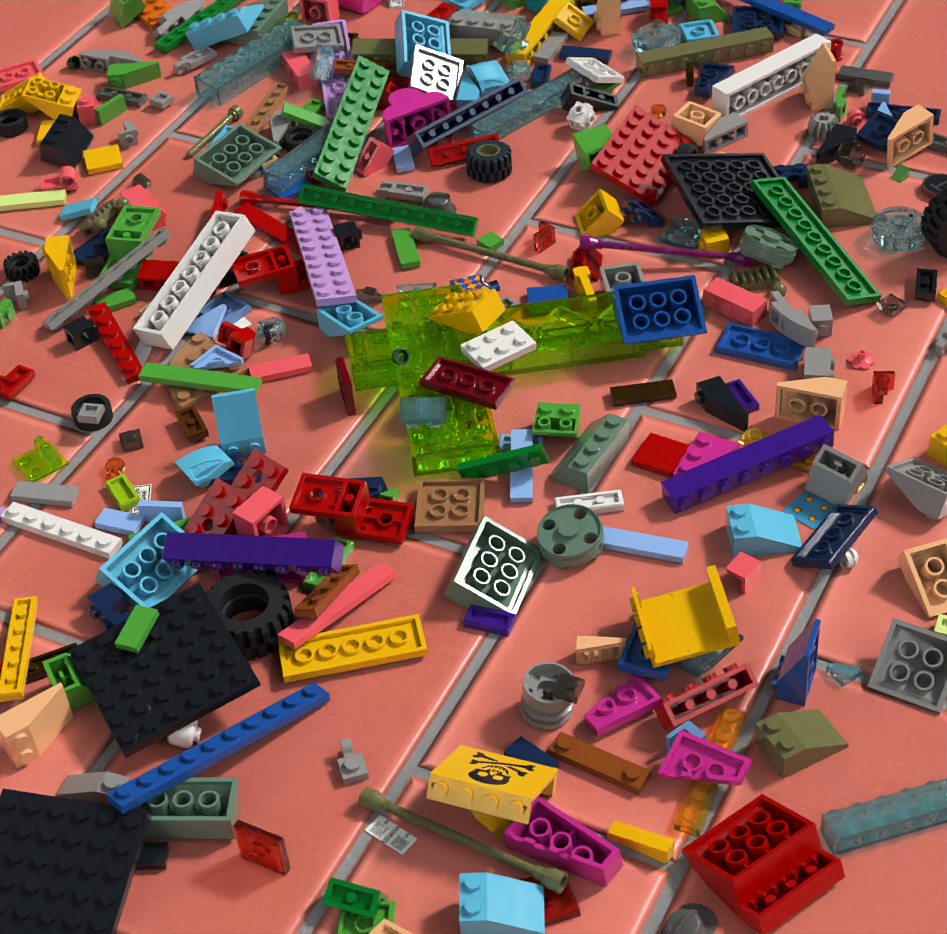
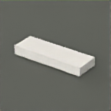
[554,489,625,514]

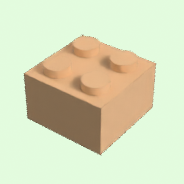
[671,101,721,147]

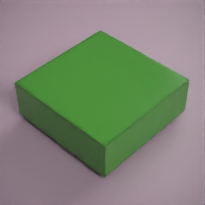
[477,231,504,250]

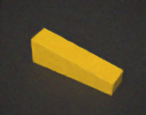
[607,820,675,865]

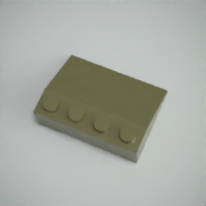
[806,164,879,228]

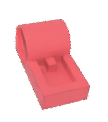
[41,166,79,191]

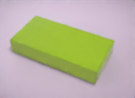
[105,474,141,512]

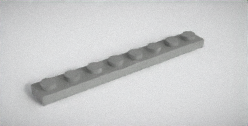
[41,228,171,331]

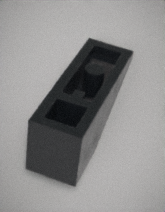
[560,82,618,112]
[816,124,859,165]
[694,376,749,432]

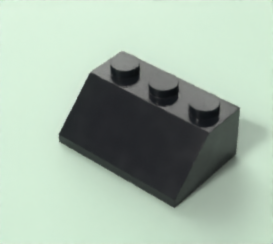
[40,114,94,169]

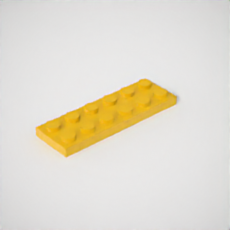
[278,614,428,683]

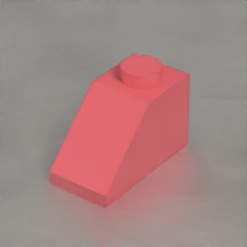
[77,96,99,125]
[354,137,395,177]

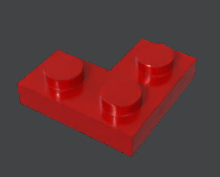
[0,365,36,401]

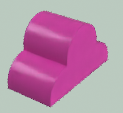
[383,88,451,148]

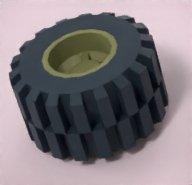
[466,140,512,183]

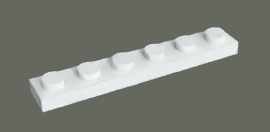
[0,502,123,559]

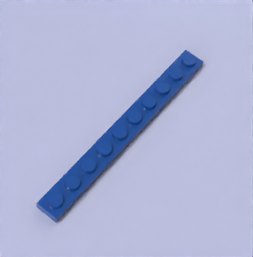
[107,682,330,814]

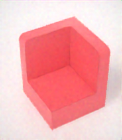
[726,552,761,594]

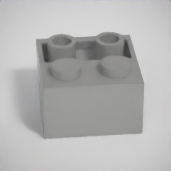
[805,444,868,506]

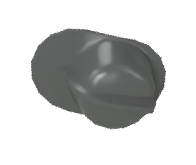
[416,192,457,213]
[660,903,717,934]

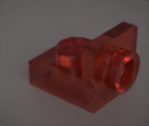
[533,221,556,253]
[871,371,895,404]

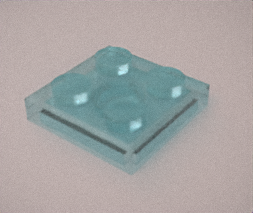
[659,215,702,250]

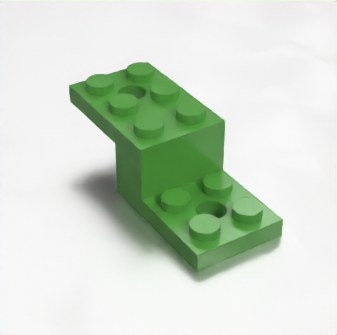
[99,205,161,290]

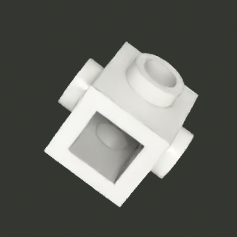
[566,101,596,131]

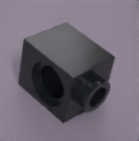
[333,221,363,251]
[63,316,98,351]

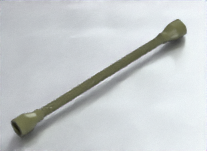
[412,225,570,282]
[358,787,568,894]

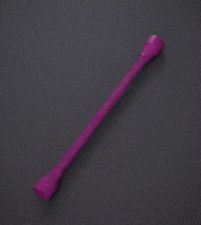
[579,235,753,267]

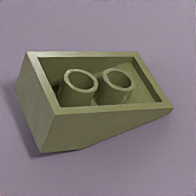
[755,709,848,778]

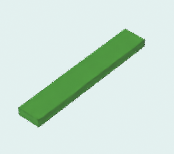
[138,362,262,394]

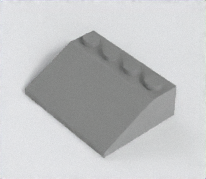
[449,9,525,47]

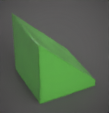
[891,163,909,183]
[380,487,400,501]

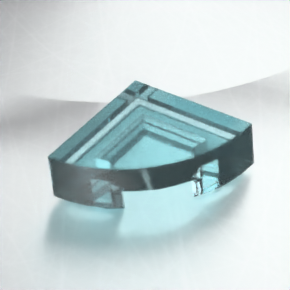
[826,663,862,687]

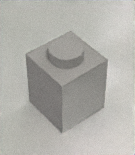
[808,304,833,337]

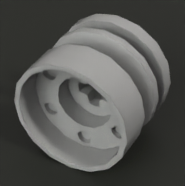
[521,662,576,730]

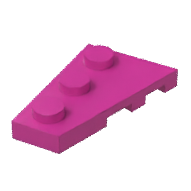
[673,432,740,476]
[584,674,661,736]
[657,730,752,786]

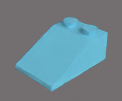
[316,299,383,337]
[211,388,266,458]
[726,504,802,558]
[459,872,545,934]

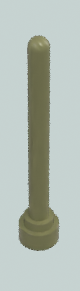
[186,105,244,158]

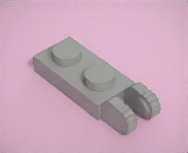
[376,181,430,203]

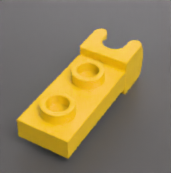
[572,266,597,316]

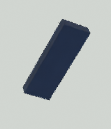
[559,45,612,64]

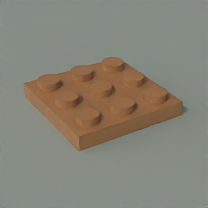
[415,478,486,533]

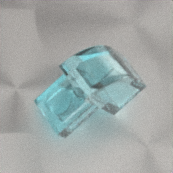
[493,17,531,55]

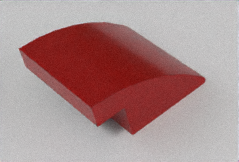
[681,794,845,934]

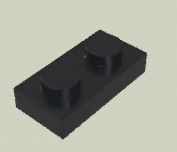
[914,268,938,301]

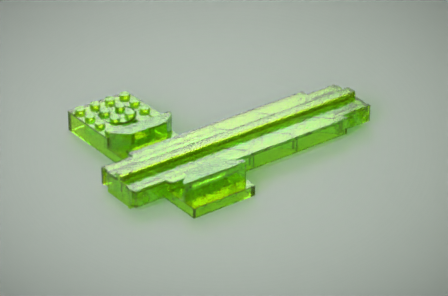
[345,284,684,477]

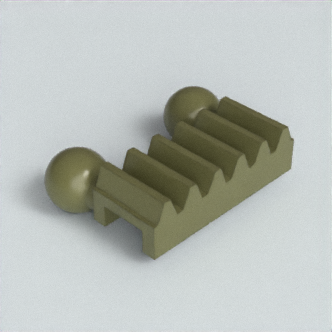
[79,197,130,236]
[729,265,787,297]

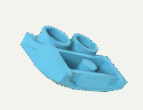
[466,60,509,96]
[174,443,234,487]

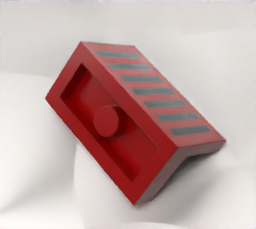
[569,247,603,281]

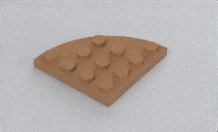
[168,332,250,410]

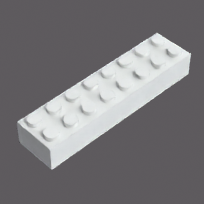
[712,34,831,118]
[133,211,255,350]

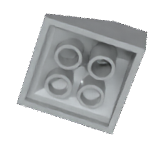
[885,457,947,520]
[867,618,947,713]

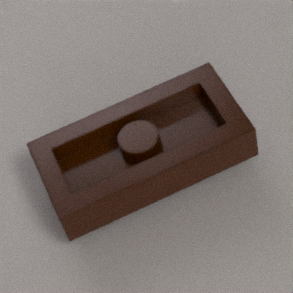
[175,405,209,443]

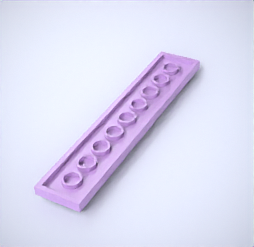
[313,19,352,120]
[289,207,357,307]

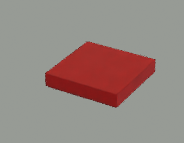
[631,432,690,478]

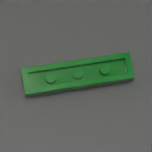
[457,443,549,478]

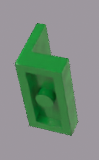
[322,877,388,920]

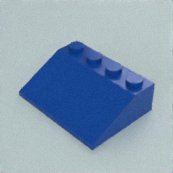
[611,275,707,345]

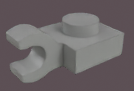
[337,737,369,785]

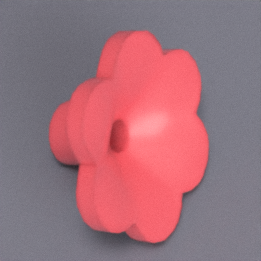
[848,349,875,370]

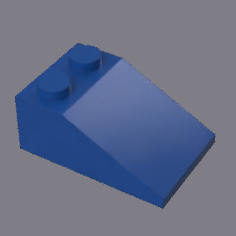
[772,619,821,706]

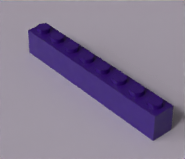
[661,415,834,514]
[162,532,345,576]

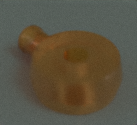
[650,104,667,118]
[105,457,125,480]

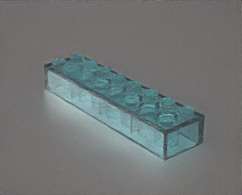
[194,17,307,106]

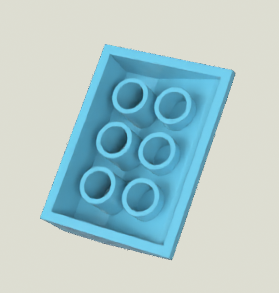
[185,4,265,51]
[394,10,451,78]
[95,512,198,608]

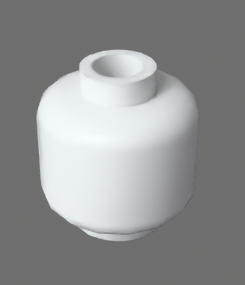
[167,720,202,748]

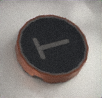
[922,173,947,199]

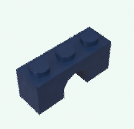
[87,583,133,631]

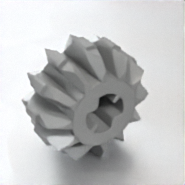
[808,111,839,140]

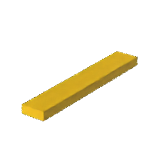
[0,596,38,702]

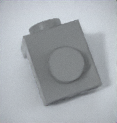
[118,119,138,149]
[2,281,30,311]

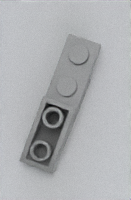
[150,0,206,39]
[78,50,142,73]
[768,291,818,347]

